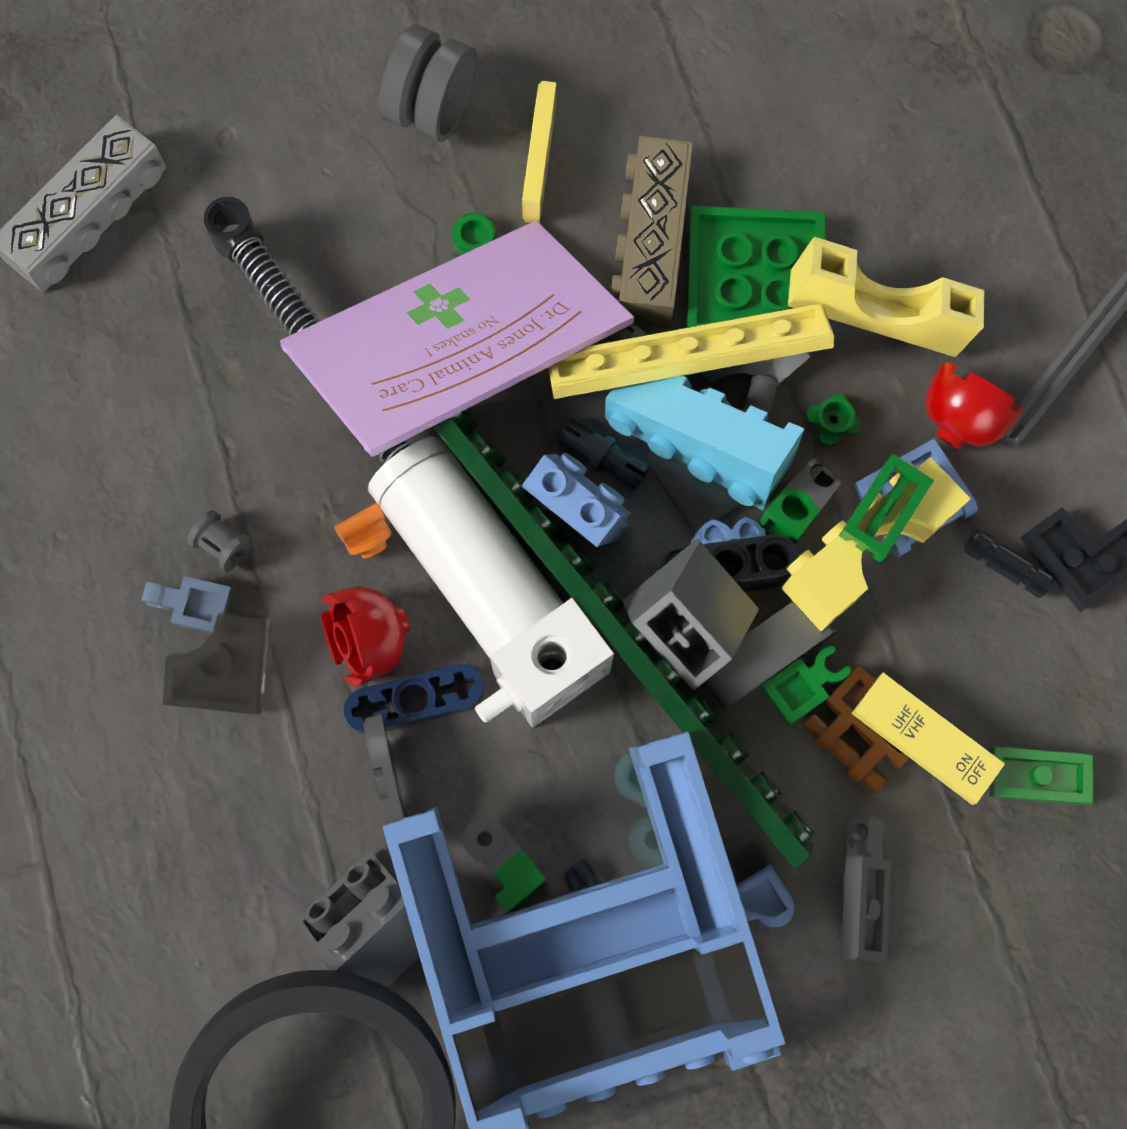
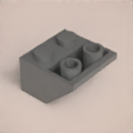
[622,538,759,690]
[296,850,420,987]

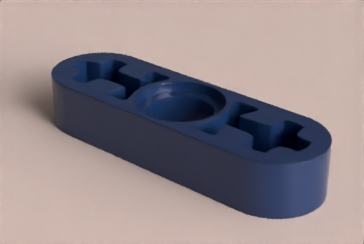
[344,664,484,735]

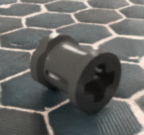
[187,510,252,572]

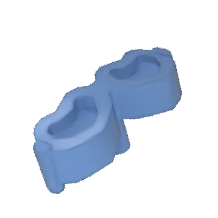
[691,517,766,544]

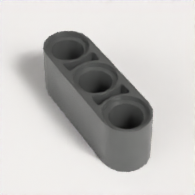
[705,602,837,711]

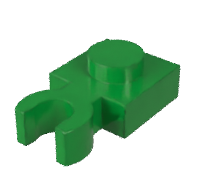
[759,646,851,727]

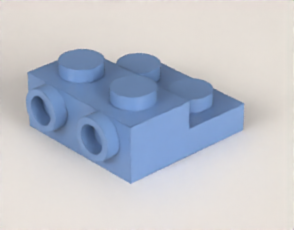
[522,453,631,547]

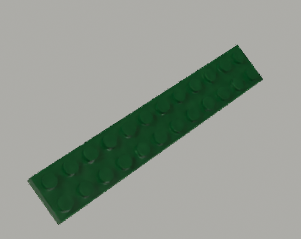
[432,409,814,869]

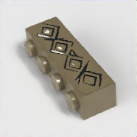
[611,136,693,326]

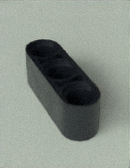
[658,535,798,591]

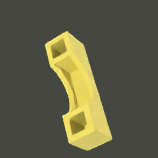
[788,237,984,357]
[782,457,971,631]

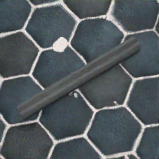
[1001,271,1127,446]

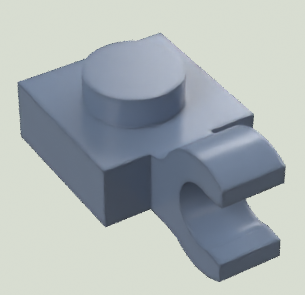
[141,576,233,636]

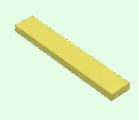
[548,303,834,399]

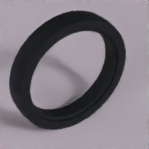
[169,970,456,1129]

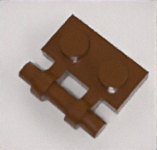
[802,665,909,794]

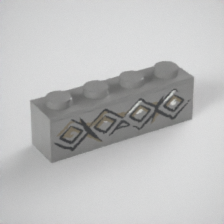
[0,115,166,293]

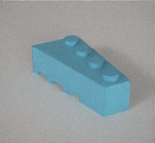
[605,376,804,510]

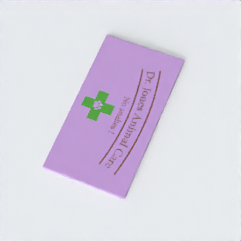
[280,220,634,457]

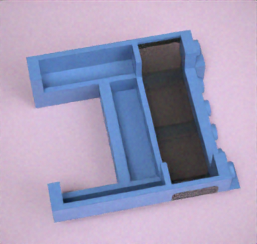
[382,732,785,1129]

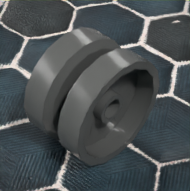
[379,24,478,142]

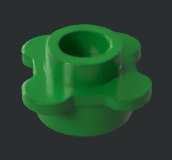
[806,394,861,447]

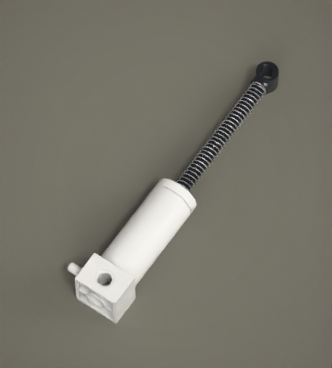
[204,197,614,728]

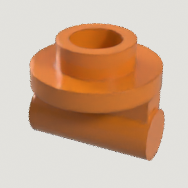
[334,503,392,559]

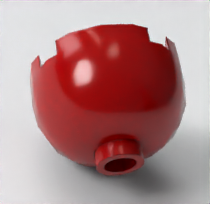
[925,362,1024,450]
[321,586,409,687]

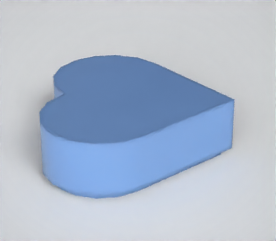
[736,864,794,927]

